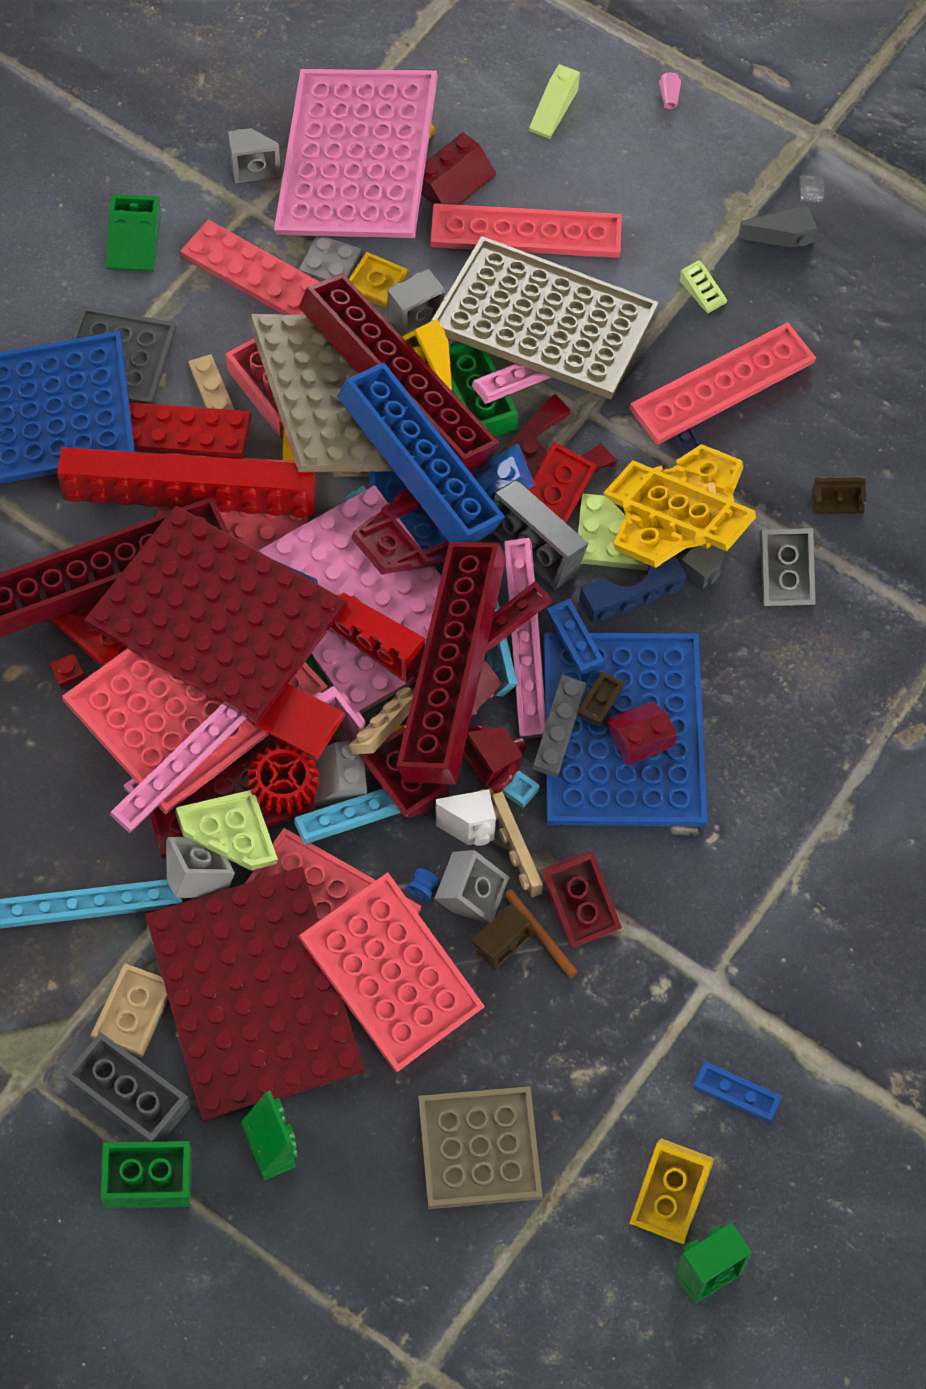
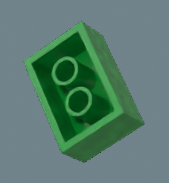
[101,1141,192,1208]
[675,1223,752,1305]

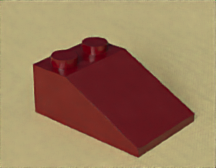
[538,851,622,948]

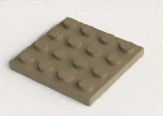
[418,1086,543,1209]

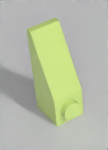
[529,64,580,139]

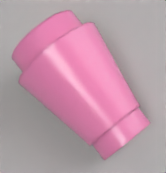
[658,73,681,109]

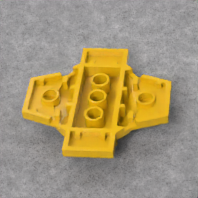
[603,444,756,568]

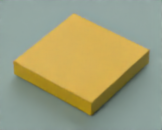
[349,252,409,309]

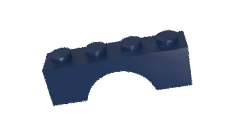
[579,556,686,623]

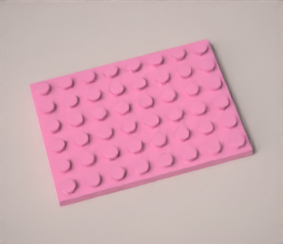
[274,69,438,238]
[258,485,441,714]

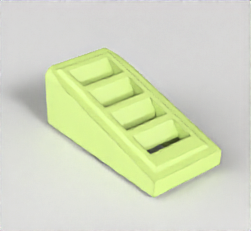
[679,260,727,314]

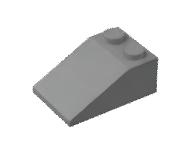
[759,528,815,606]

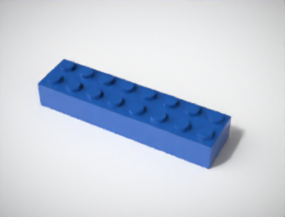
[337,362,505,543]

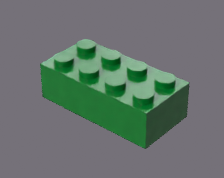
[449,343,518,437]

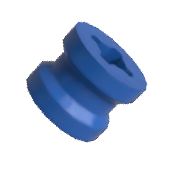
[406,868,440,901]

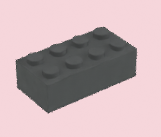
[493,480,589,590]
[64,1032,191,1142]

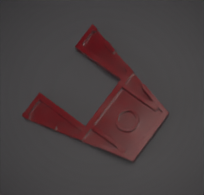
[499,393,617,479]
[351,489,449,575]

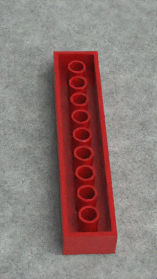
[57,447,317,518]

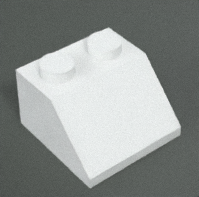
[436,790,496,846]

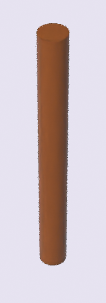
[504,889,578,978]

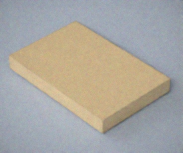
[90,963,168,1058]

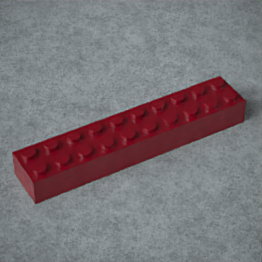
[299,273,500,472]
[0,497,231,638]
[396,542,506,785]

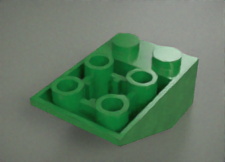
[106,194,161,272]
[241,1091,298,1180]

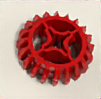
[247,744,319,814]

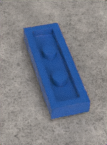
[546,599,604,675]
[693,1061,782,1124]

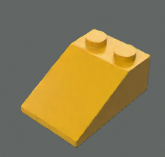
[402,319,452,390]
[629,1138,715,1244]

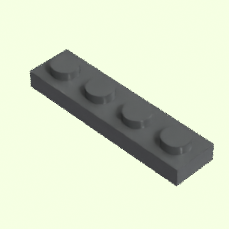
[532,675,586,778]

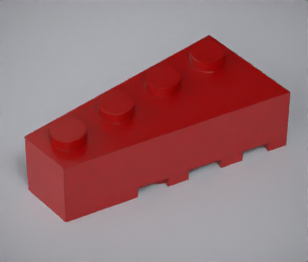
[330,592,425,683]

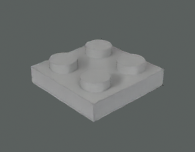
[299,236,361,282]

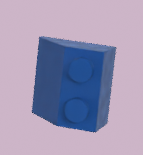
[473,443,535,501]

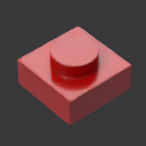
[50,653,85,689]

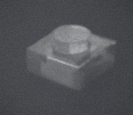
[799,176,825,201]

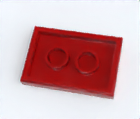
[529,441,597,523]
[251,684,346,760]

